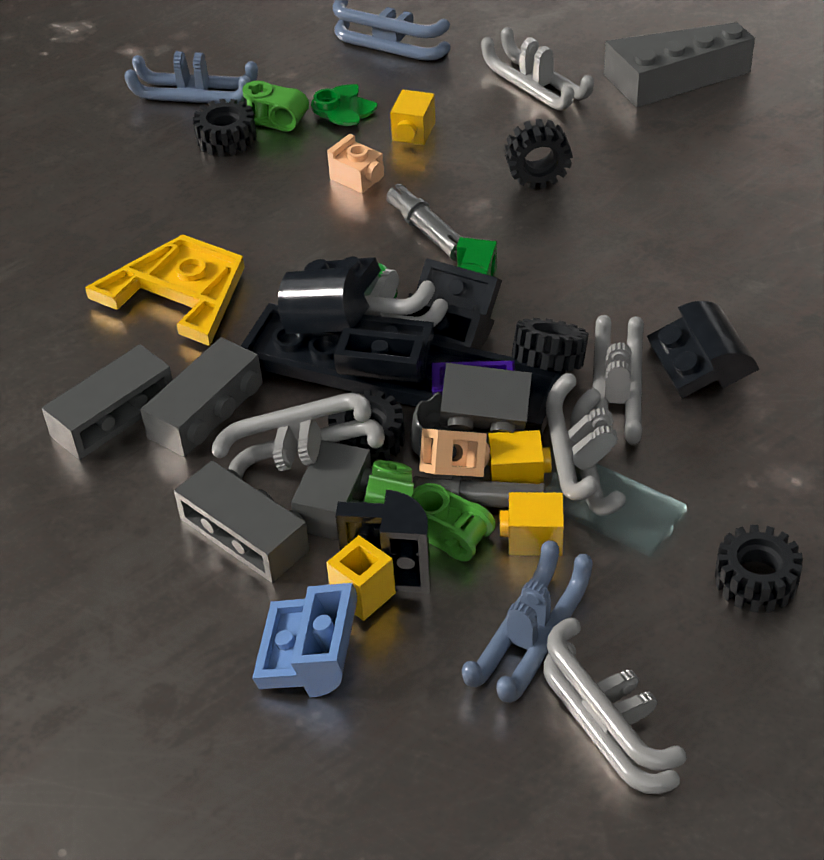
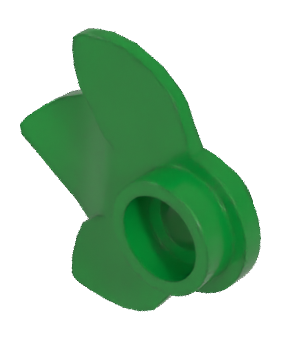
[311,84,378,126]

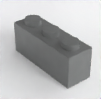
[140,337,263,457]
[41,344,173,460]
[174,460,310,583]

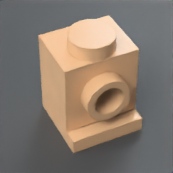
[327,134,384,193]
[419,428,490,477]

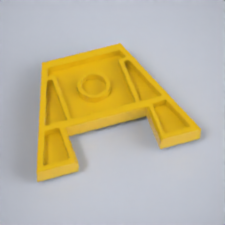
[85,234,245,346]

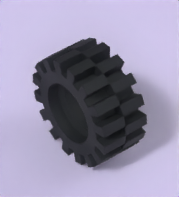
[193,99,257,157]
[504,119,573,189]
[512,318,589,371]
[328,390,405,466]
[715,525,803,613]

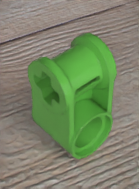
[242,81,309,132]
[364,460,414,504]
[412,483,496,562]

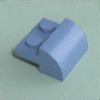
[252,583,357,698]

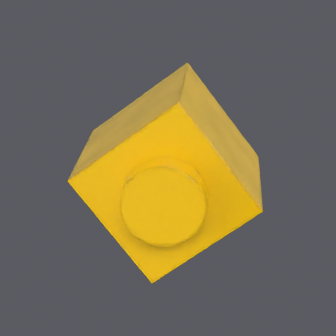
[390,89,436,145]
[488,430,552,484]
[500,492,564,556]
[326,535,396,621]

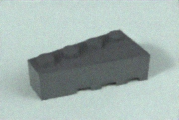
[604,22,755,108]

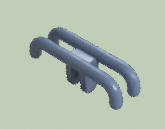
[332,0,451,61]
[124,51,258,104]
[462,540,593,703]

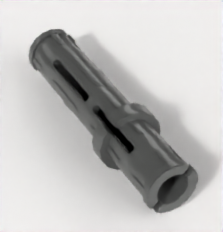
[387,184,461,261]
[413,475,546,508]

